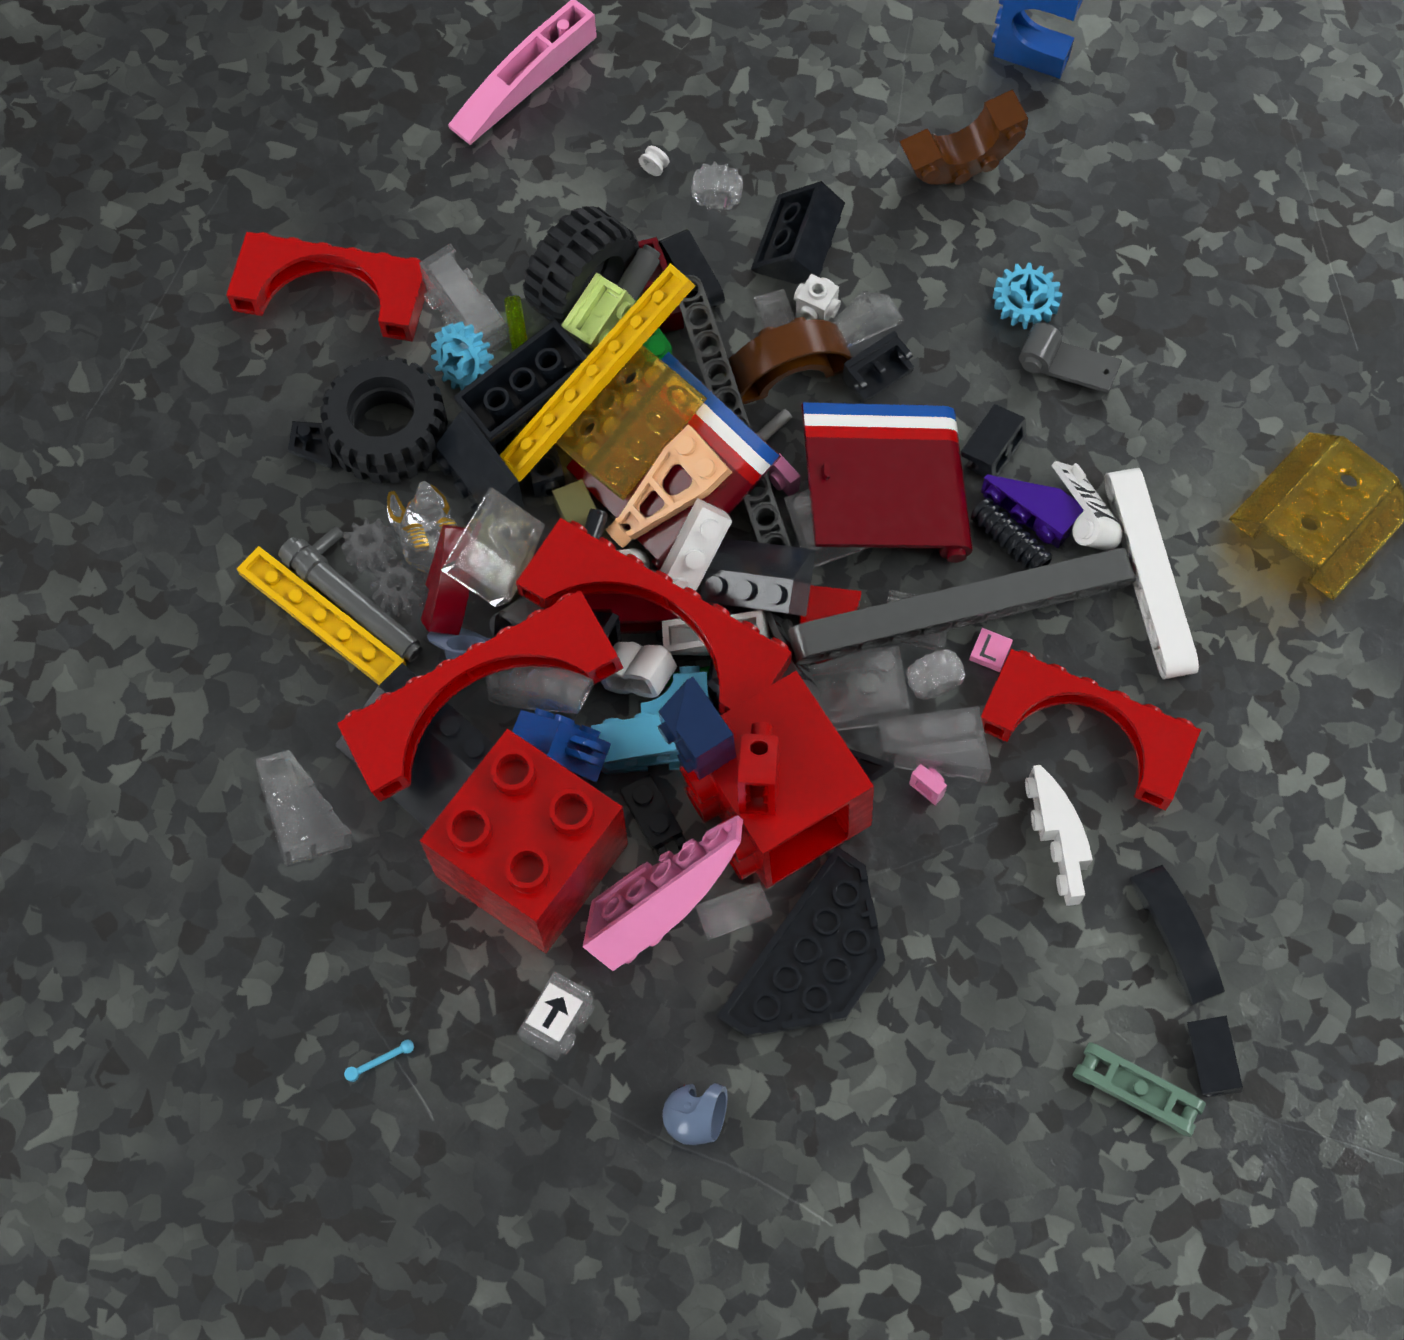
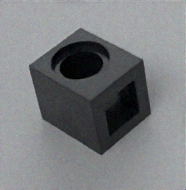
[528,444,566,498]

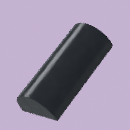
[453,319,588,447]

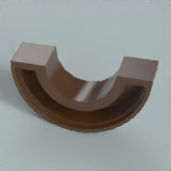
[900,89,1028,185]
[724,317,852,404]

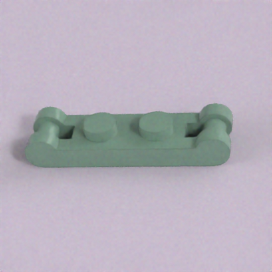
[1073,1042,1206,1137]

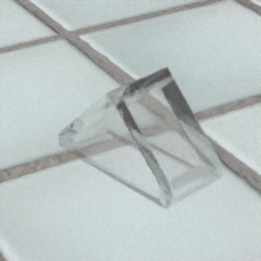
[834,291,904,347]

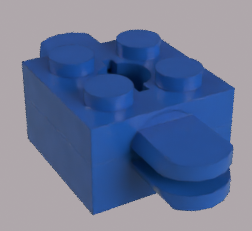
[512,708,611,782]

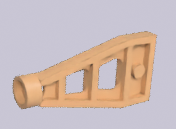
[605,424,733,548]

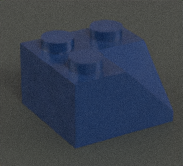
[657,676,736,780]

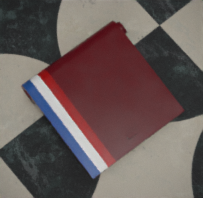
[566,351,781,570]
[801,402,973,563]

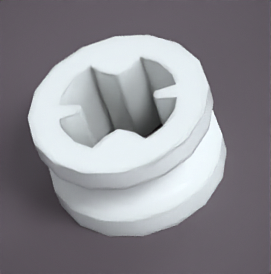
[639,145,669,176]

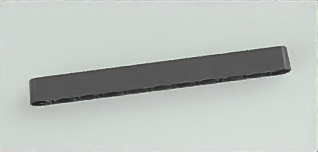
[679,275,792,547]
[787,548,1136,665]

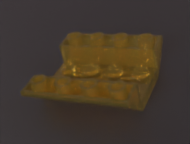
[556,345,707,500]
[1229,432,1404,601]

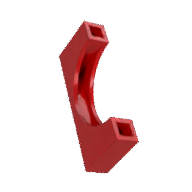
[226,232,431,342]
[976,649,1202,811]

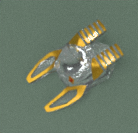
[387,481,458,574]

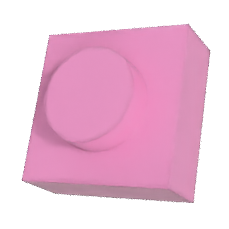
[769,453,801,497]
[909,764,947,805]

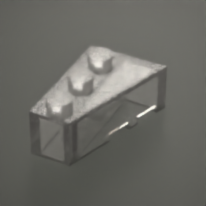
[419,243,510,354]
[875,706,991,783]
[255,750,352,866]

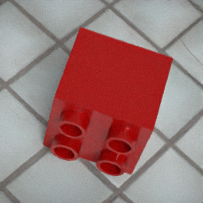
[679,671,874,889]
[420,728,628,954]

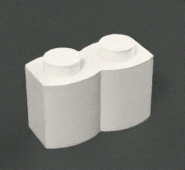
[601,642,677,698]

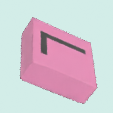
[969,628,1013,672]

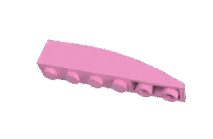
[448,0,597,145]

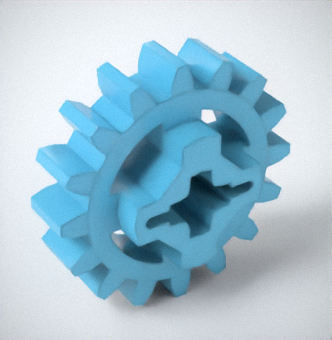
[992,263,1062,329]
[431,321,494,390]

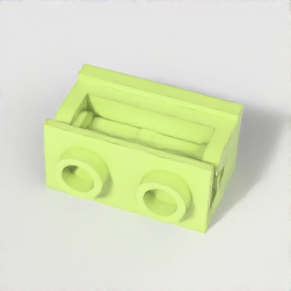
[561,272,636,350]

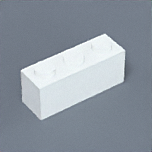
[660,498,732,591]

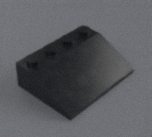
[335,663,495,830]

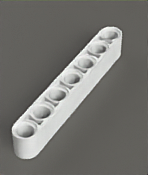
[1105,468,1199,679]

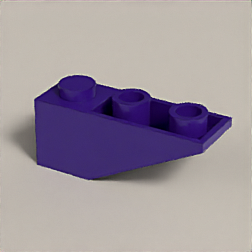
[981,474,1084,548]

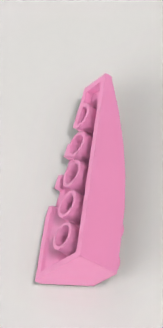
[582,815,743,971]

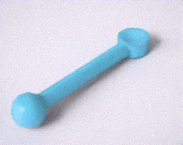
[344,1040,414,1082]

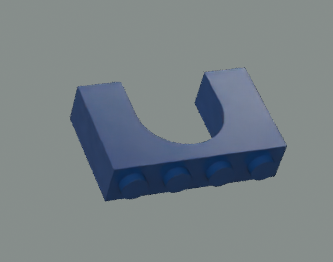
[991,0,1083,79]

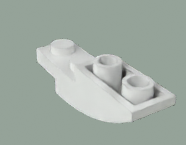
[1025,765,1093,906]

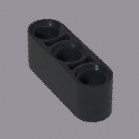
[659,229,725,308]

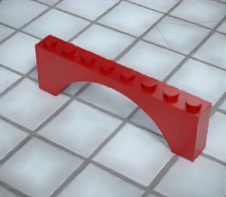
[516,518,792,714]
[337,590,623,802]

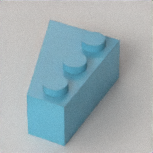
[591,712,680,774]

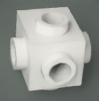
[793,274,841,321]

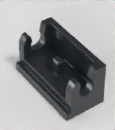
[842,331,914,404]
[961,404,1027,477]
[1187,1015,1243,1097]

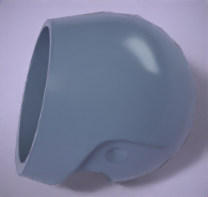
[662,1083,728,1145]

